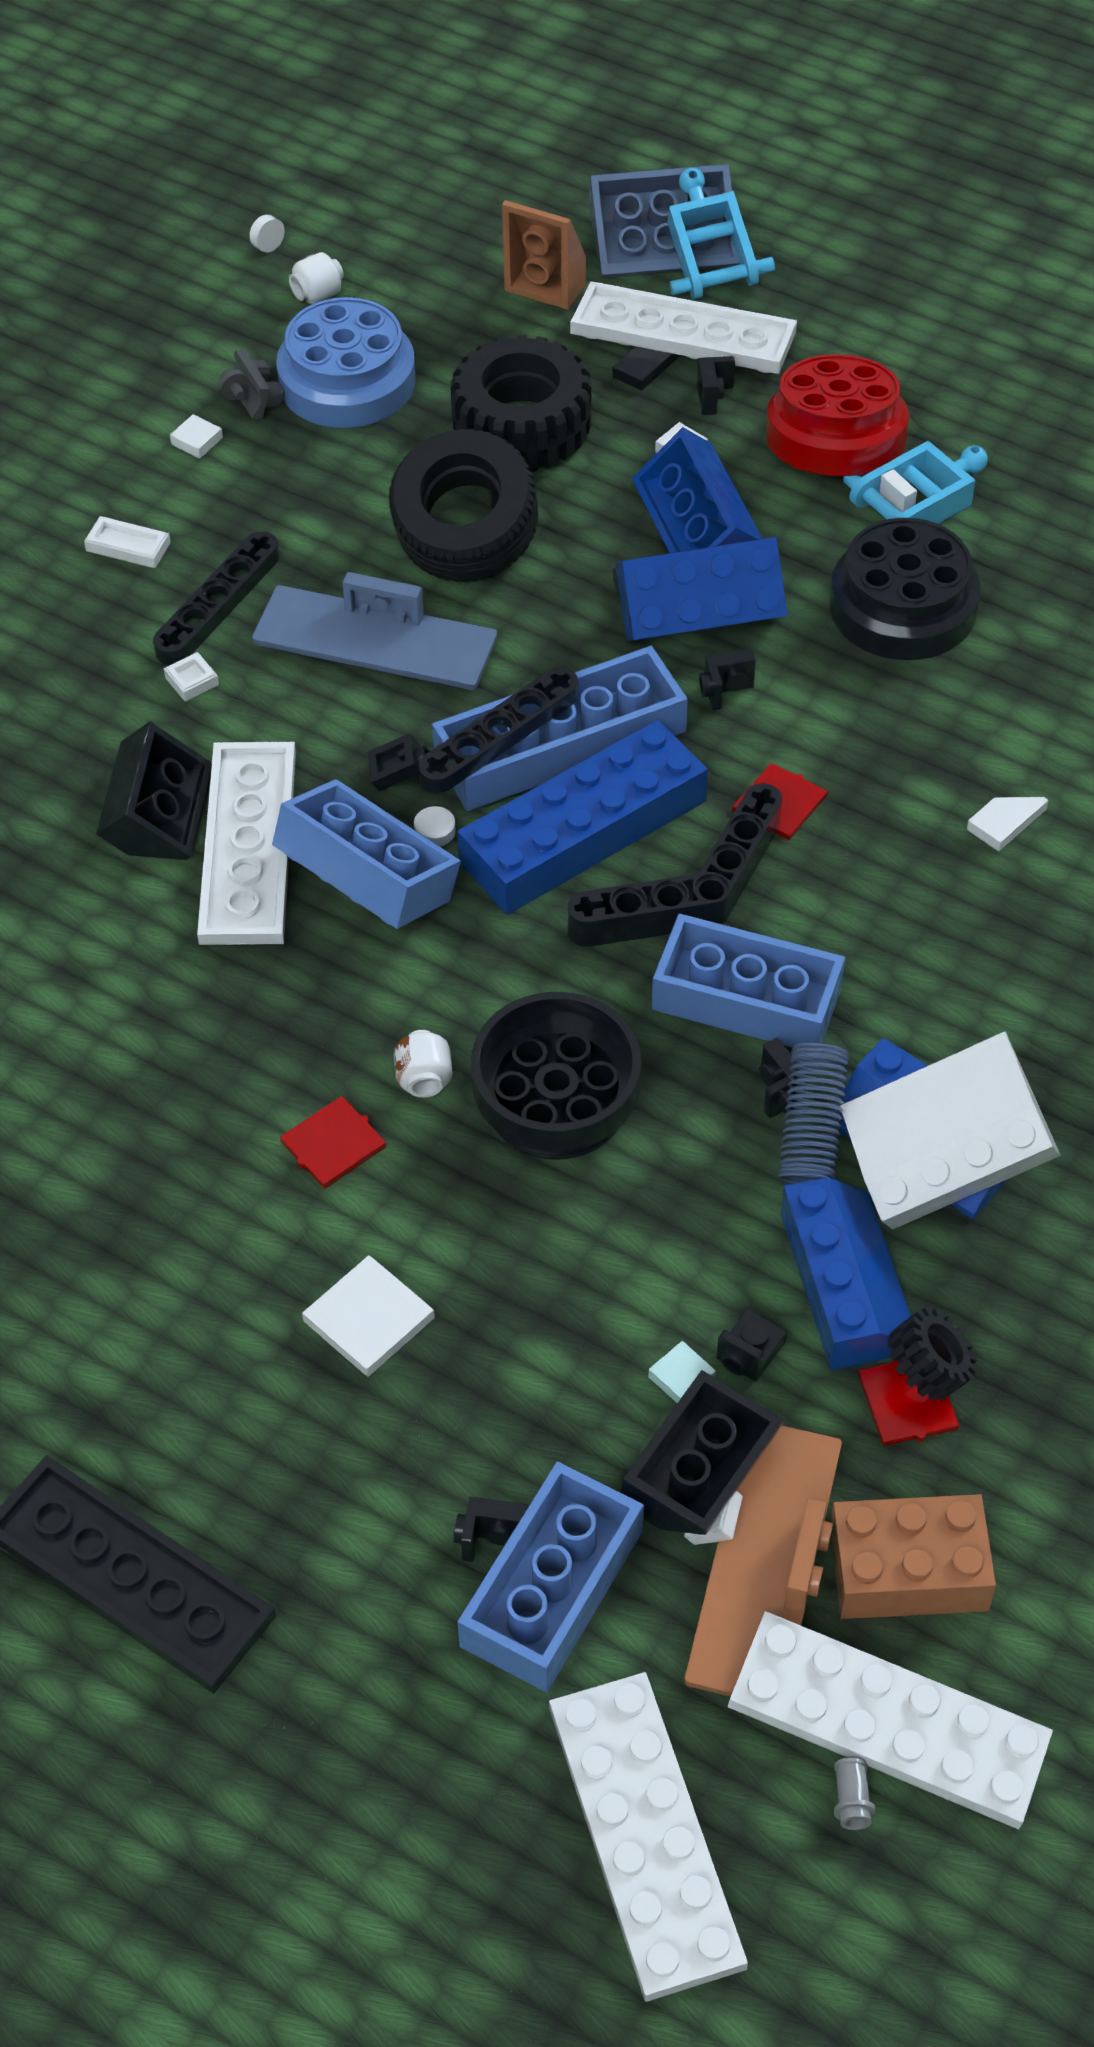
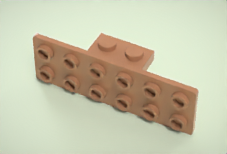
[684,1426,842,1697]

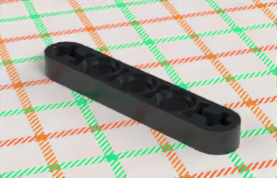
[153,532,279,666]
[419,667,579,793]

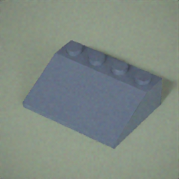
[588,164,740,278]

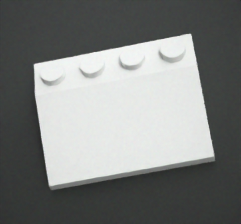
[840,1031,1061,1229]

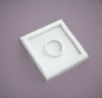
[302,1255,435,1377]

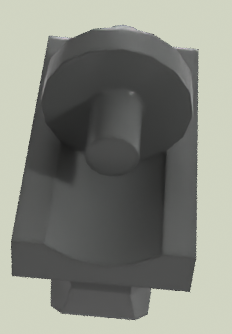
[218,349,284,419]

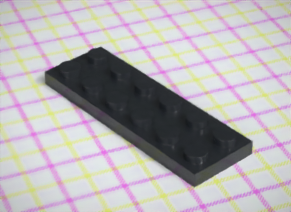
[0,1455,276,1694]

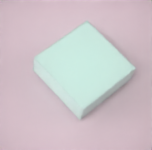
[648,1341,716,1403]

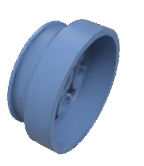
[276,297,416,428]

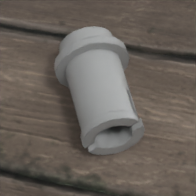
[834,1757,876,1830]

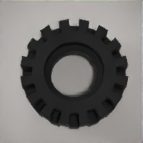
[888,1307,977,1401]

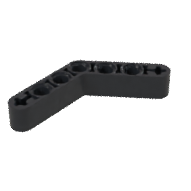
[568,783,782,947]

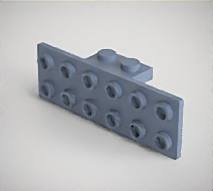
[252,572,497,690]

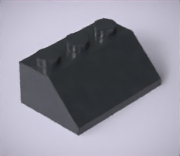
[96,721,212,860]
[621,1370,784,1535]

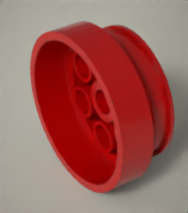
[766,354,909,476]

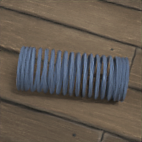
[777,1043,849,1184]

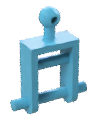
[667,168,775,300]
[843,441,988,524]

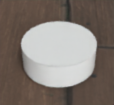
[250,214,285,253]
[414,806,456,847]

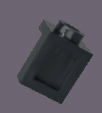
[697,356,735,415]
[699,649,756,710]
[368,733,431,791]
[759,1038,808,1118]
[717,1309,787,1382]
[454,1496,528,1562]

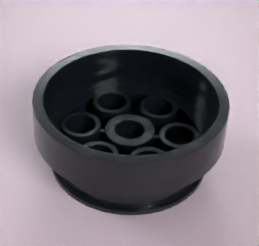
[830,518,981,660]
[471,992,641,1160]

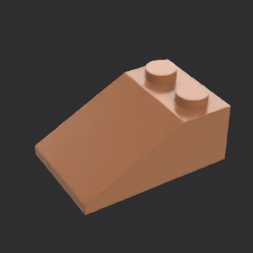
[502,200,586,310]

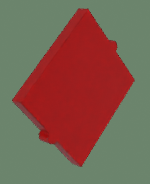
[732,763,828,840]
[280,1096,387,1189]
[858,1360,959,1446]

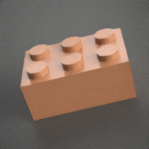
[831,1494,996,1619]

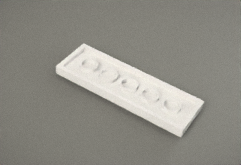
[570,281,797,374]
[197,742,296,945]
[728,1611,1053,1829]
[549,1672,748,2002]

